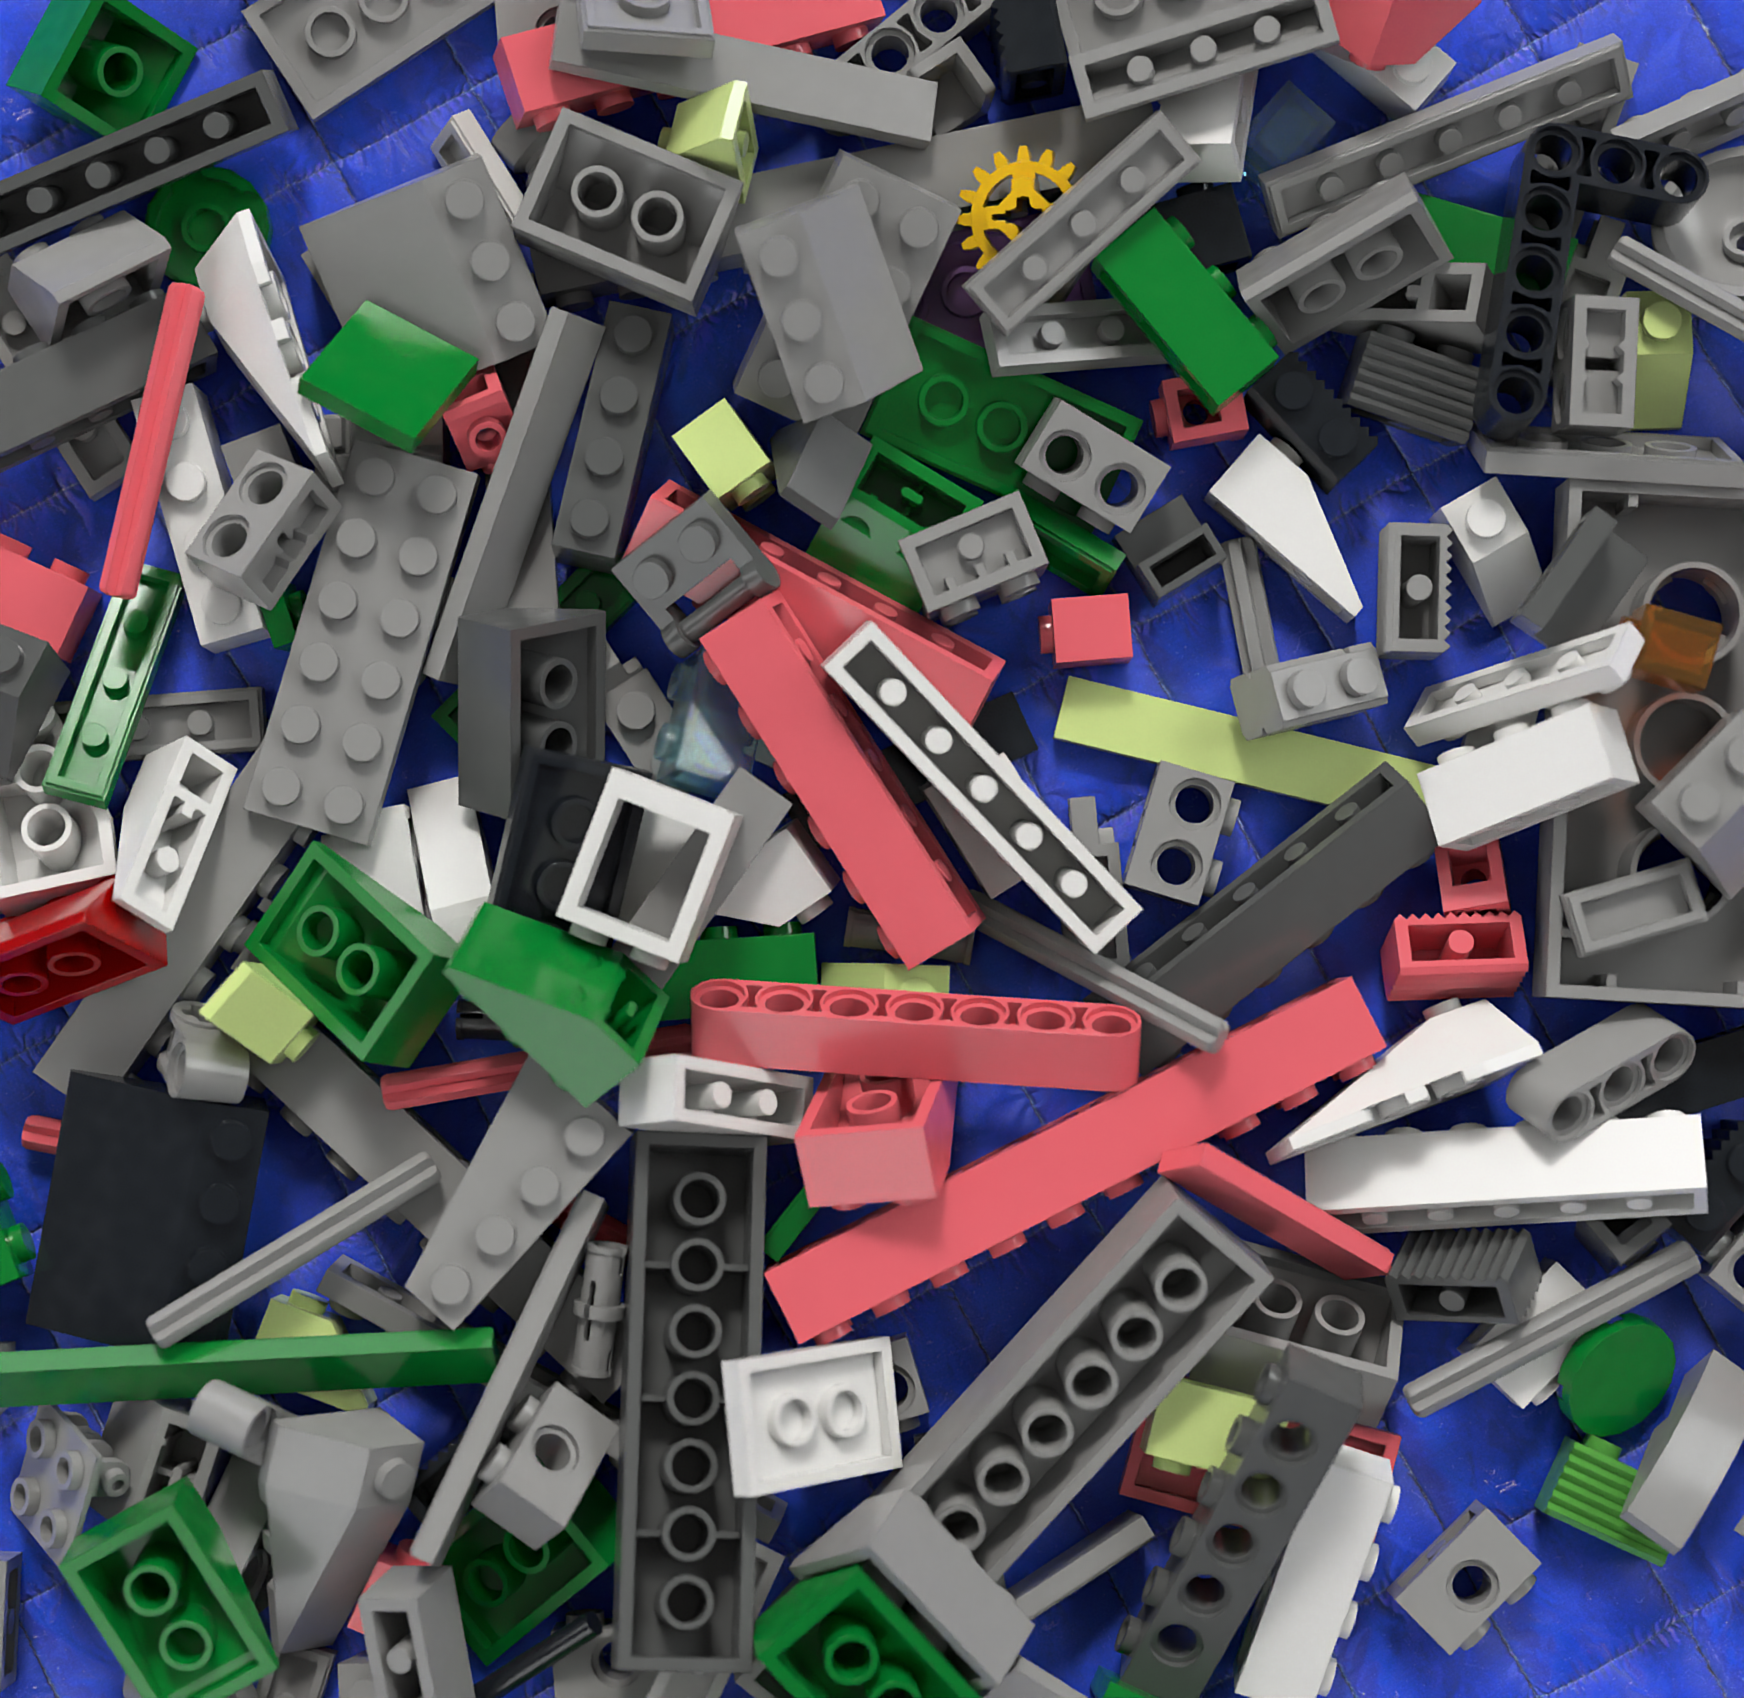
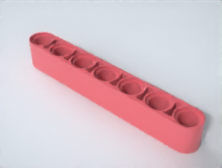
[690,979,1142,1092]

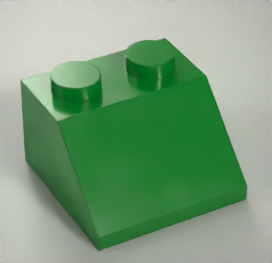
[6,0,198,139]

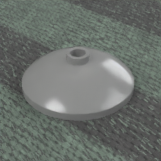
[1651,146,1744,301]

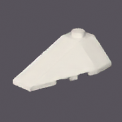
[195,209,344,488]
[0,706,118,917]
[1265,997,1543,1165]

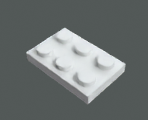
[721,1336,903,1497]

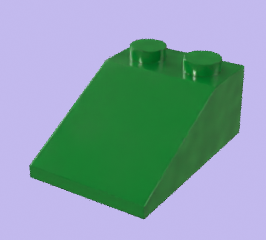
[244,841,459,1069]
[442,1456,617,1667]
[58,1476,280,1698]

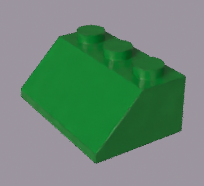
[753,1564,982,1698]

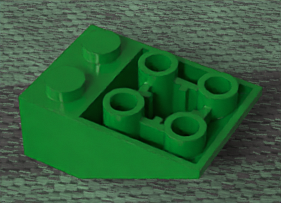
[806,435,984,614]
[442,902,670,1108]

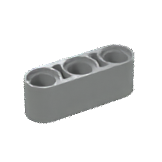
[1506,1003,1696,1143]

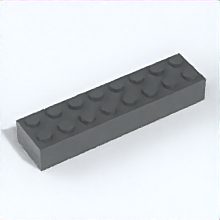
[611,1130,767,1673]

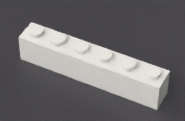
[819,621,1143,954]
[1304,1110,1708,1234]

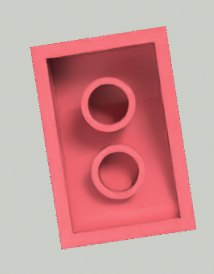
[794,1072,958,1211]

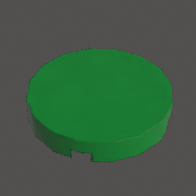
[144,166,273,288]
[1557,1313,1676,1437]

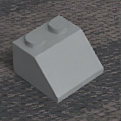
[7,210,172,347]
[1634,708,1744,899]

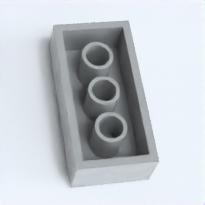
[732,149,961,433]

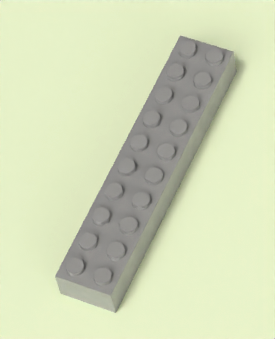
[734,1175,1274,1698]

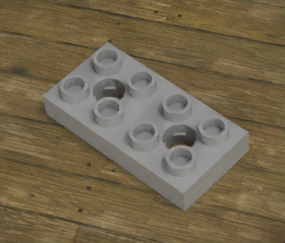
[1532,478,1744,1009]

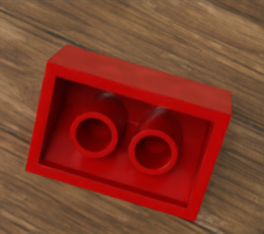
[0,876,168,1025]

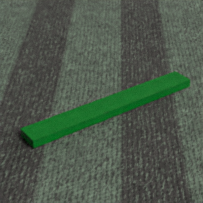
[0,1327,500,1408]

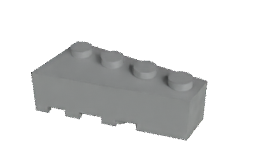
[405,1055,636,1331]

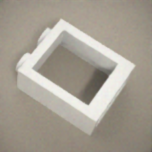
[556,767,744,970]

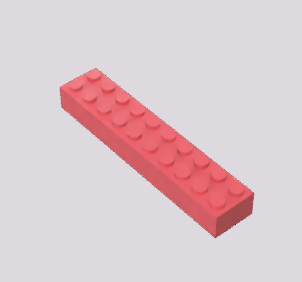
[764,976,1387,1346]

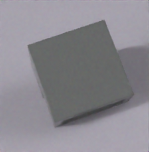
[1112,494,1228,608]

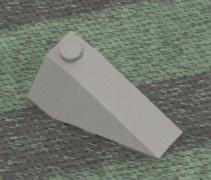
[258,1407,425,1654]

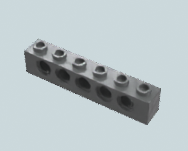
[1114,1343,1363,1698]

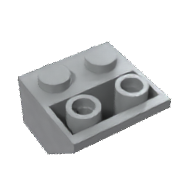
[89,1398,232,1520]

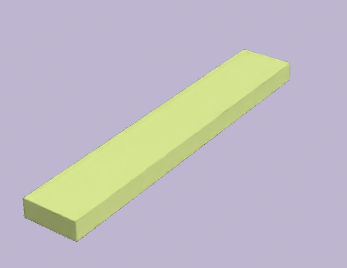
[1053,676,1436,806]

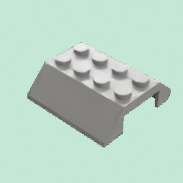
[1056,0,1340,122]

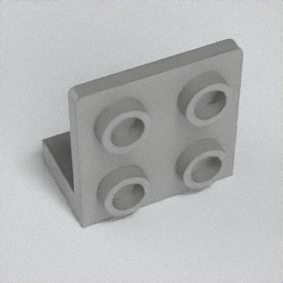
[898,491,1049,628]

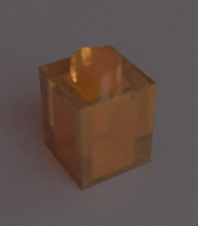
[1618,603,1723,695]

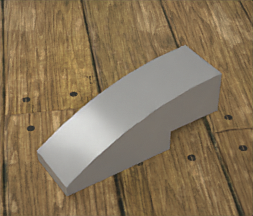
[1620,1349,1744,1556]

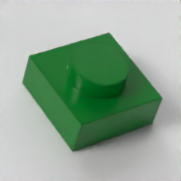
[260,583,307,652]

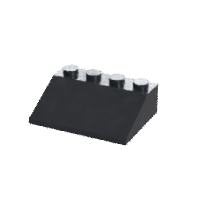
[26,1069,269,1346]

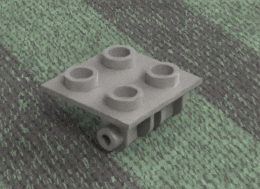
[10,1405,131,1566]

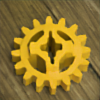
[956,146,1078,270]

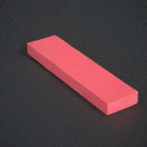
[1157,1143,1394,1280]

